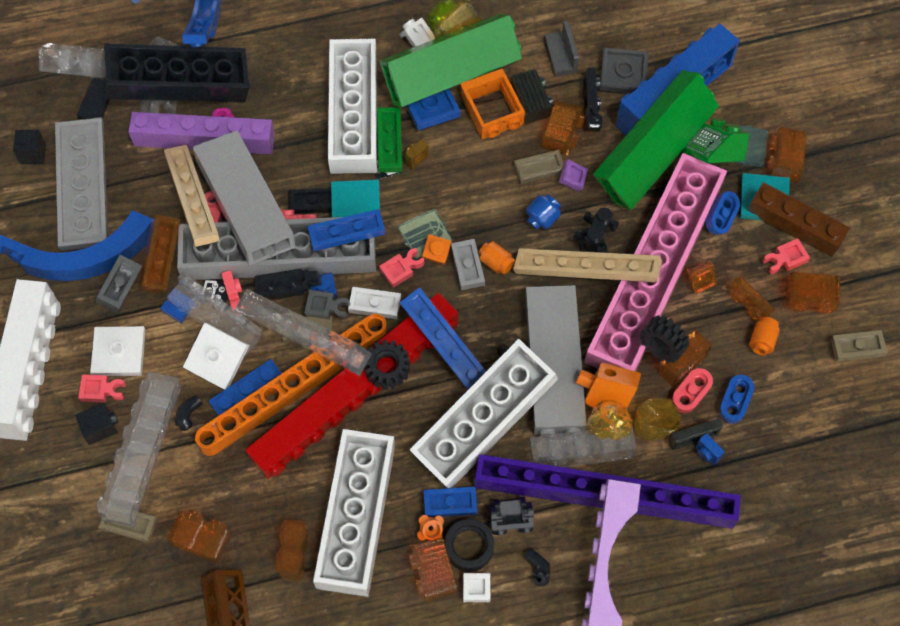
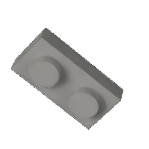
[451,239,485,290]

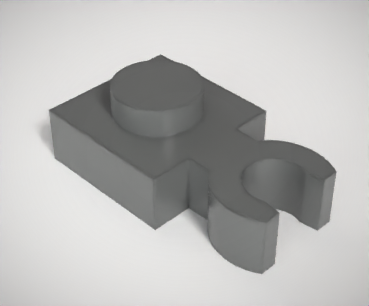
[304,290,351,319]

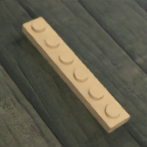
[164,145,220,247]
[513,249,662,282]

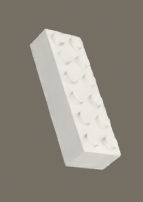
[328,39,377,174]
[0,279,61,441]
[410,339,558,488]
[313,429,395,597]

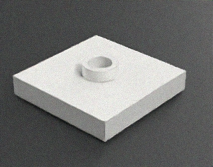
[183,323,250,390]
[90,326,146,376]

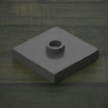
[600,48,649,93]

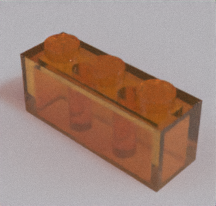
[138,214,180,295]

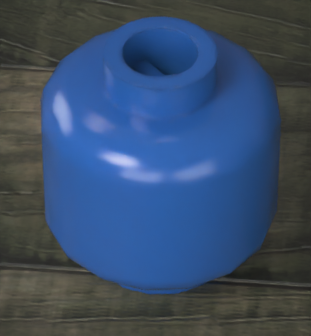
[526,194,561,230]

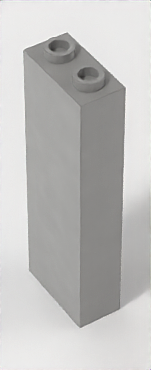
[193,130,295,266]
[525,285,587,438]

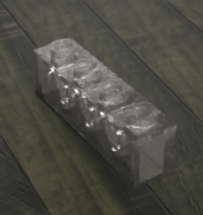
[39,43,103,78]
[528,424,637,467]

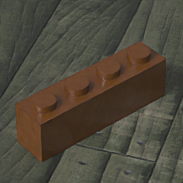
[747,182,850,257]

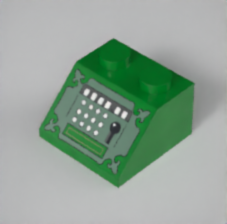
[681,118,750,163]

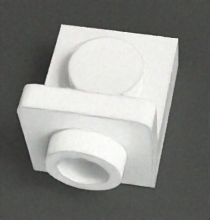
[399,18,436,47]

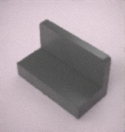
[544,21,579,77]

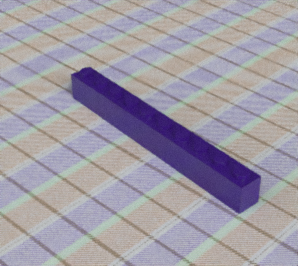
[475,454,741,529]

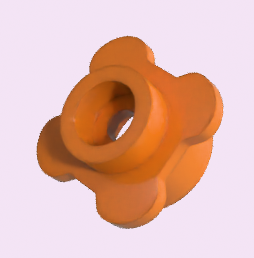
[417,515,444,541]

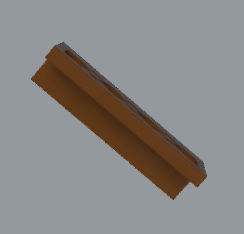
[201,570,250,626]

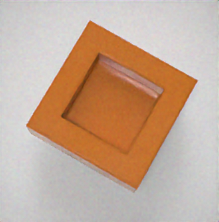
[421,234,452,265]

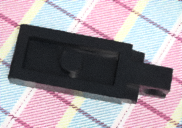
[583,67,603,131]
[255,269,322,301]

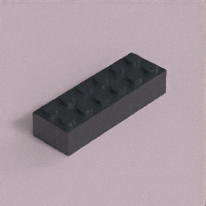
[102,43,249,102]

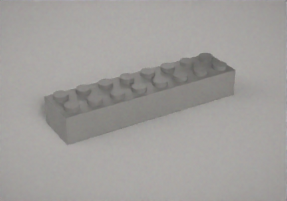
[177,217,376,281]

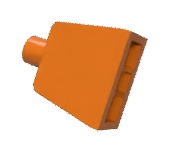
[576,363,641,423]

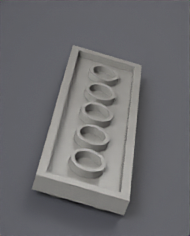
[55,118,108,251]

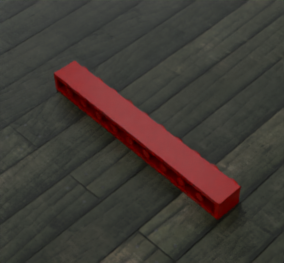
[245,292,458,479]

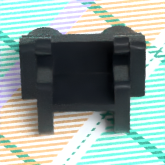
[574,208,619,253]
[490,496,534,535]

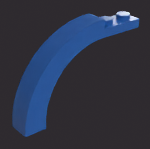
[182,0,221,47]
[0,211,157,281]

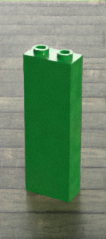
[380,14,522,107]
[593,70,719,210]

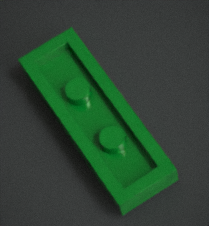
[377,107,402,172]

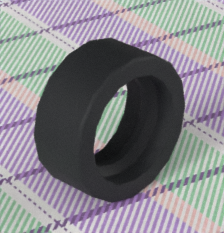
[444,519,494,572]

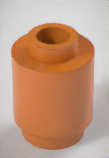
[478,241,516,275]
[749,317,780,355]

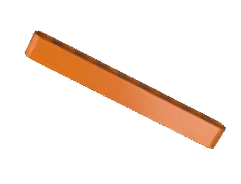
[195,314,387,456]

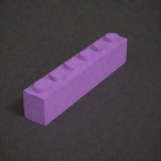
[129,112,275,154]

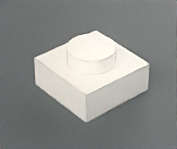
[463,573,490,602]

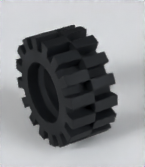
[639,315,690,363]
[363,340,410,390]

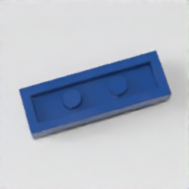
[307,209,385,251]
[209,359,282,416]

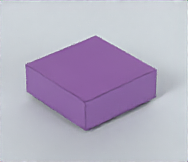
[559,159,588,192]

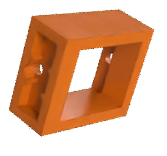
[460,68,525,139]

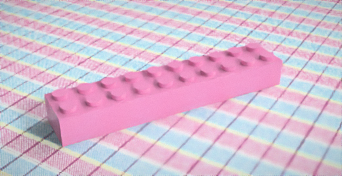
[585,153,727,371]

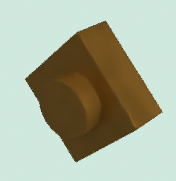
[405,139,429,170]

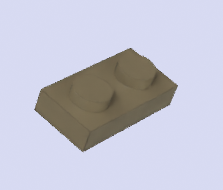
[831,330,888,362]

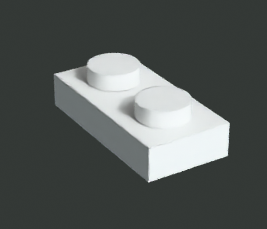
[348,287,401,319]

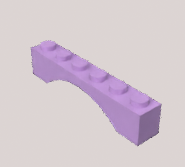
[582,479,641,626]

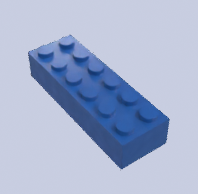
[616,23,740,136]

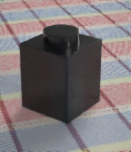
[13,129,46,165]
[75,403,119,445]

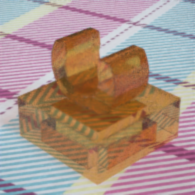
[686,261,717,294]

